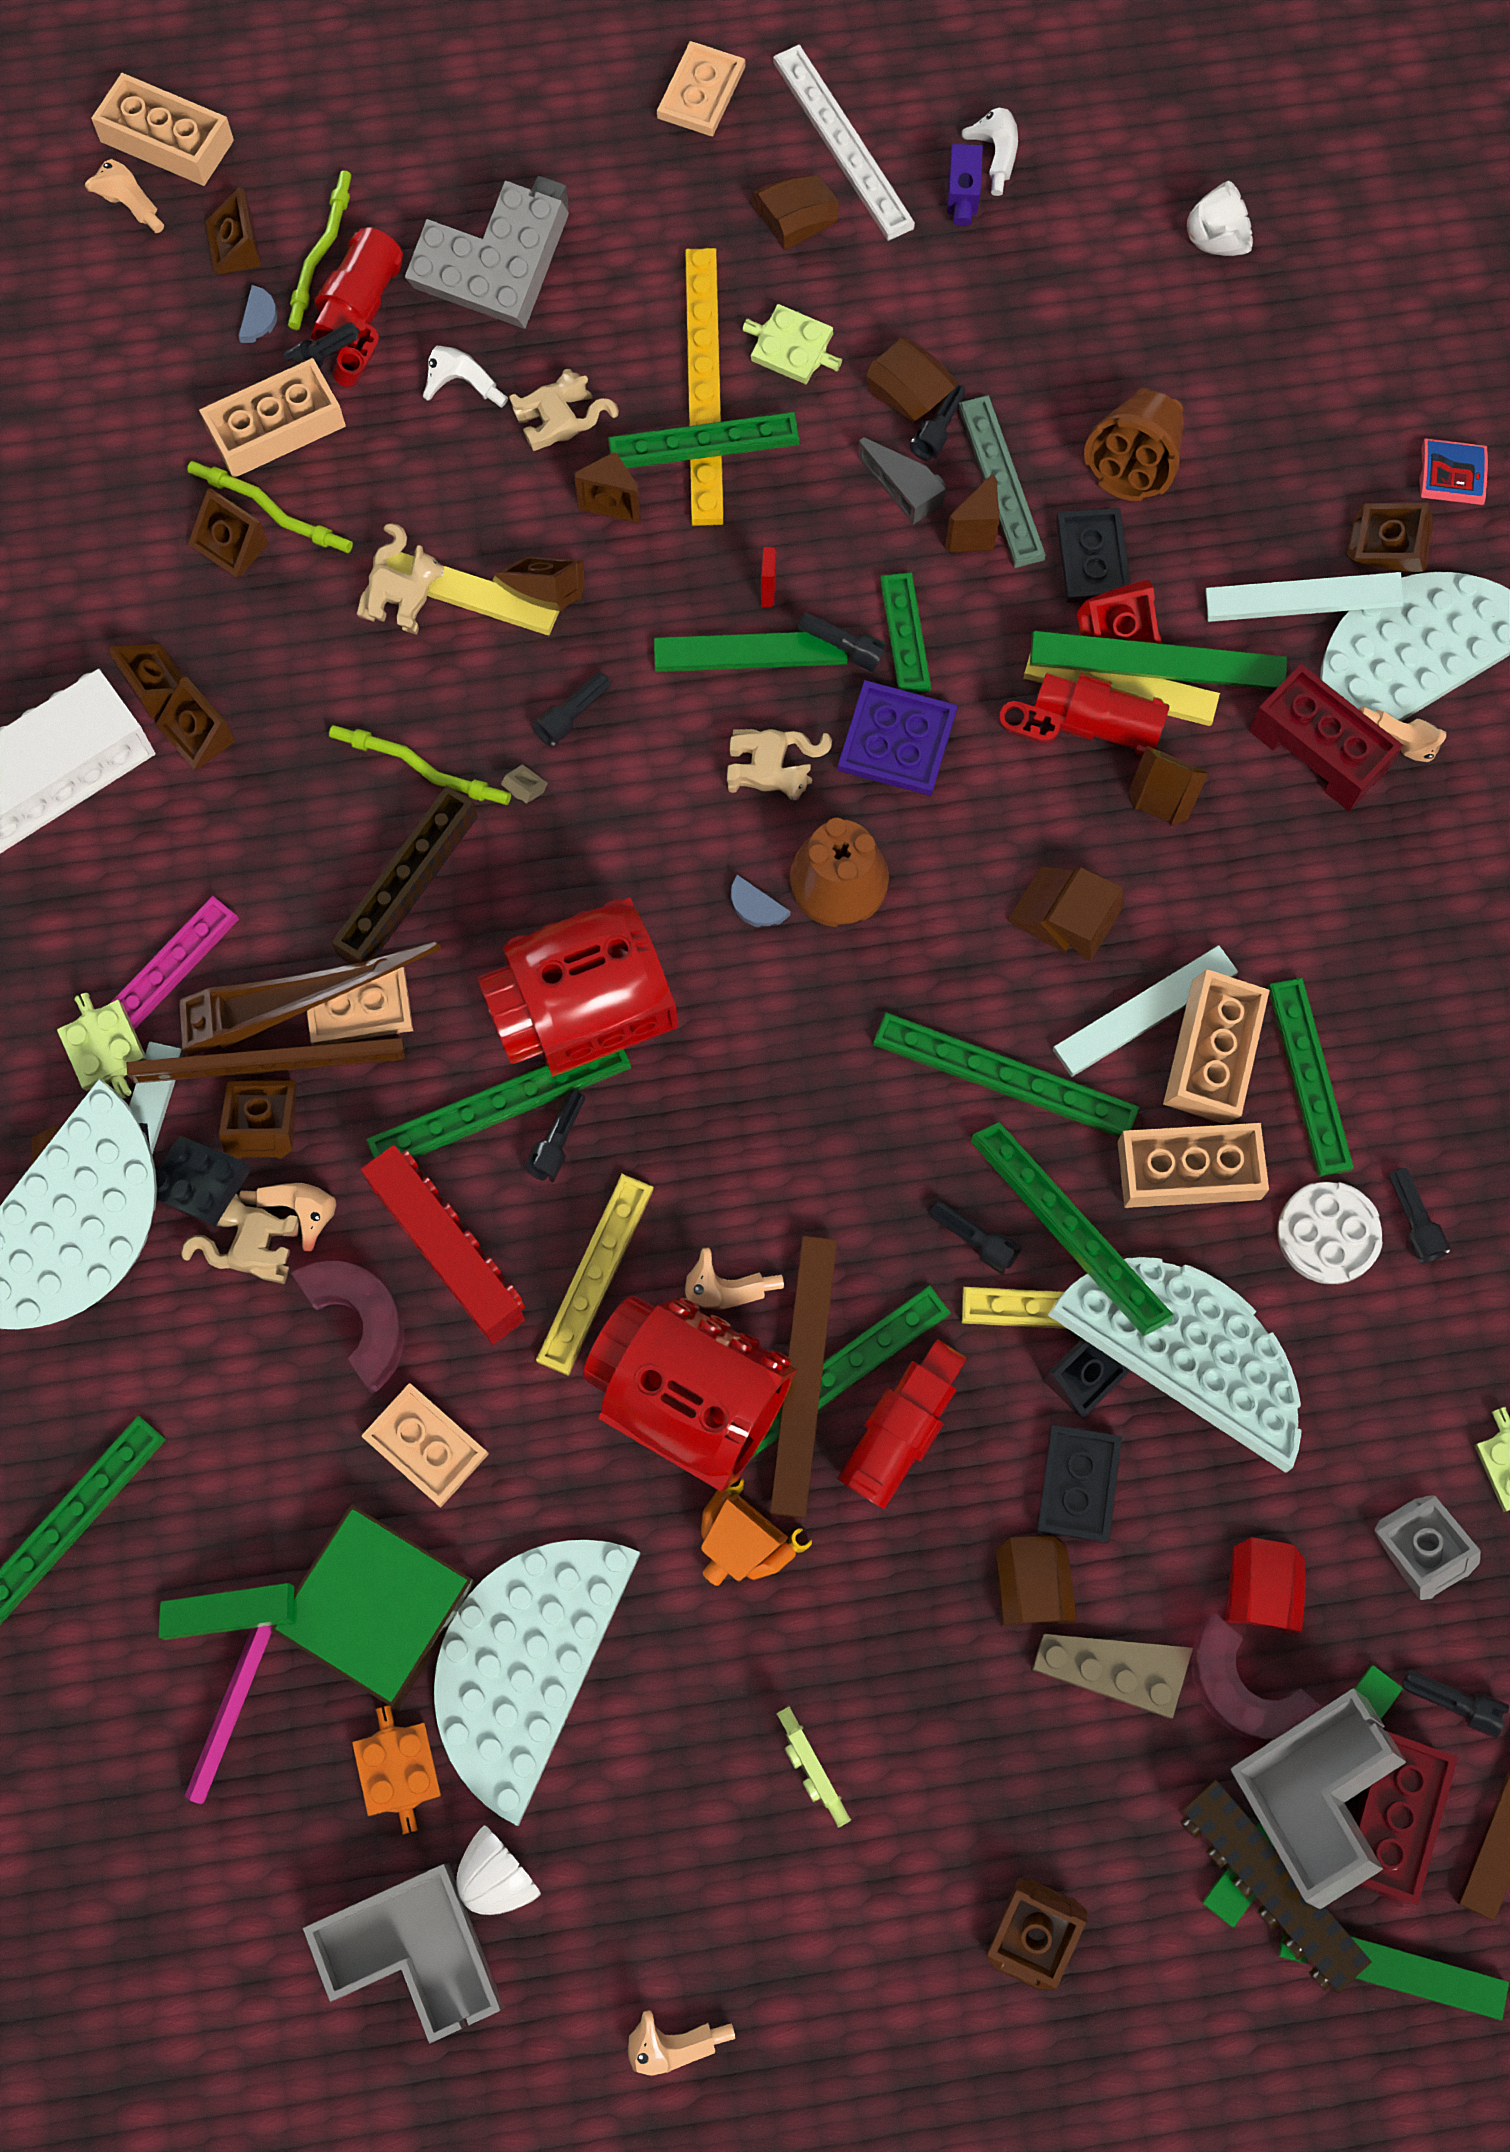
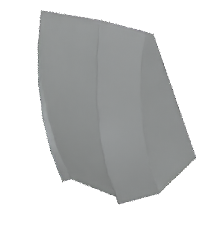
[1374,1495,1481,1600]

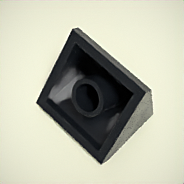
[1043,1338,1131,1419]

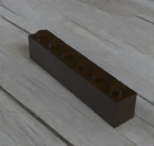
[331,785,478,964]
[1178,1780,1372,1993]

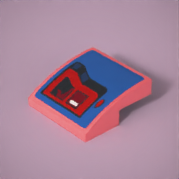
[1419,439,1488,505]

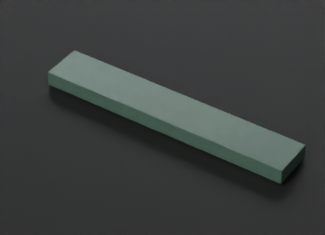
[958,395,1046,568]

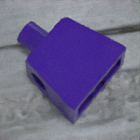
[947,144,983,226]

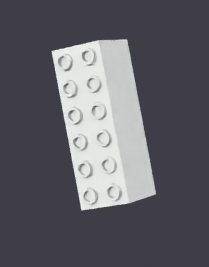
[0,668,156,853]

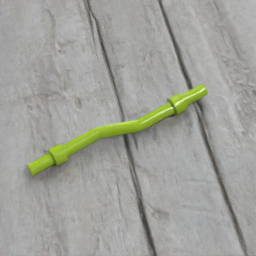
[288,171,352,330]
[187,461,353,553]
[329,725,511,805]

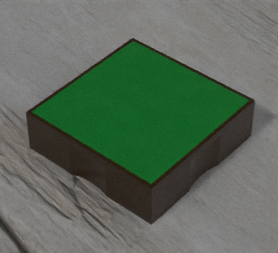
[271,1504,477,1710]

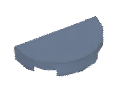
[239,285,277,343]
[731,875,790,927]

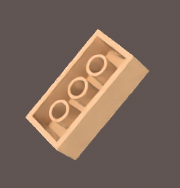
[91,73,234,186]
[199,358,346,478]
[1163,969,1270,1125]
[1118,1123,1269,1208]

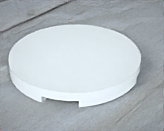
[1277,1182,1383,1284]

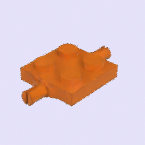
[352,1706,441,1834]

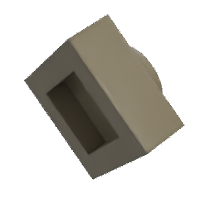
[501,764,548,804]

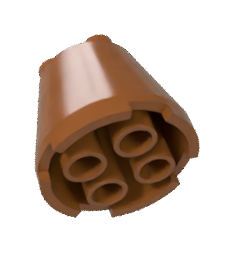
[1084,388,1184,501]
[790,818,889,927]

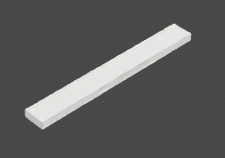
[773,45,915,241]

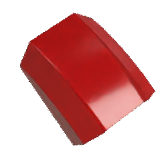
[1077,579,1162,644]
[1225,1537,1305,1635]

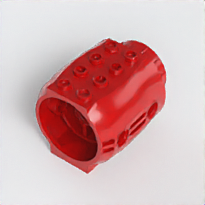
[477,898,679,1077]
[583,1296,798,1492]

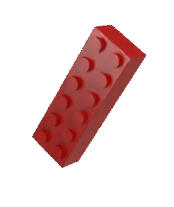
[360,1145,525,1345]

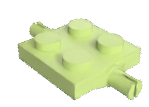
[743,304,842,385]
[57,993,147,1099]
[1475,1407,1510,1512]
[777,1706,851,1828]

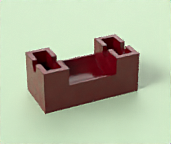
[1249,664,1403,812]
[1353,1731,1458,1905]

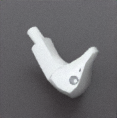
[962,107,1018,196]
[423,346,508,408]

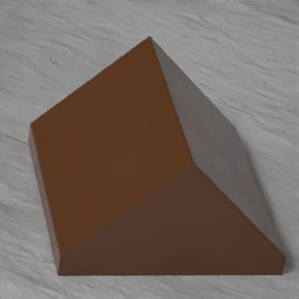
[205,187,261,274]
[575,451,641,524]
[945,474,1000,552]
[188,488,268,577]
[108,644,183,719]
[155,677,235,770]
[1008,866,1074,953]
[1044,867,1123,961]

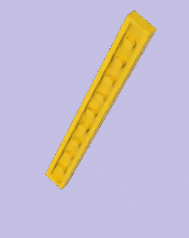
[686,248,723,526]

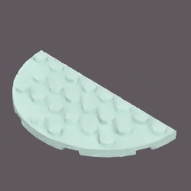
[1320,572,1510,722]
[0,1079,157,1329]
[1048,1257,1301,1473]
[434,1540,641,1826]

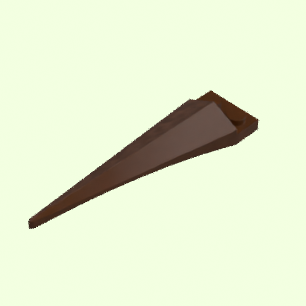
[179,942,441,1057]

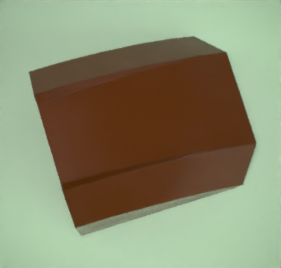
[752,176,839,251]
[866,337,958,422]
[1347,503,1433,572]
[493,556,585,612]
[1128,746,1209,826]
[219,1079,296,1160]
[996,1535,1076,1627]
[986,1878,1087,1990]

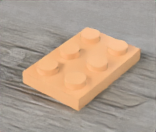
[657,41,745,137]
[307,967,413,1046]
[362,1383,488,1508]

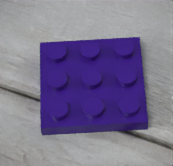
[838,680,958,796]

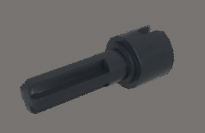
[283,322,360,369]
[910,384,965,461]
[797,612,887,673]
[532,672,611,747]
[523,1089,585,1183]
[1389,1168,1450,1264]
[929,1201,1022,1275]
[1402,1670,1509,1739]

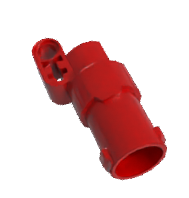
[311,227,403,387]
[1000,672,1170,756]
[837,1339,968,1509]

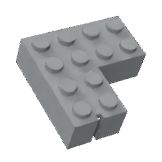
[405,181,569,329]
[1231,1688,1406,1909]
[303,1864,505,2044]

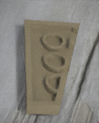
[1032,1634,1193,1719]

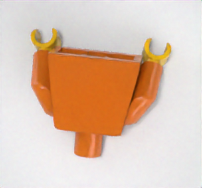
[701,1478,812,1586]

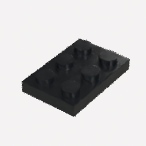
[1056,508,1131,603]
[156,1136,252,1227]
[1036,1425,1122,1544]

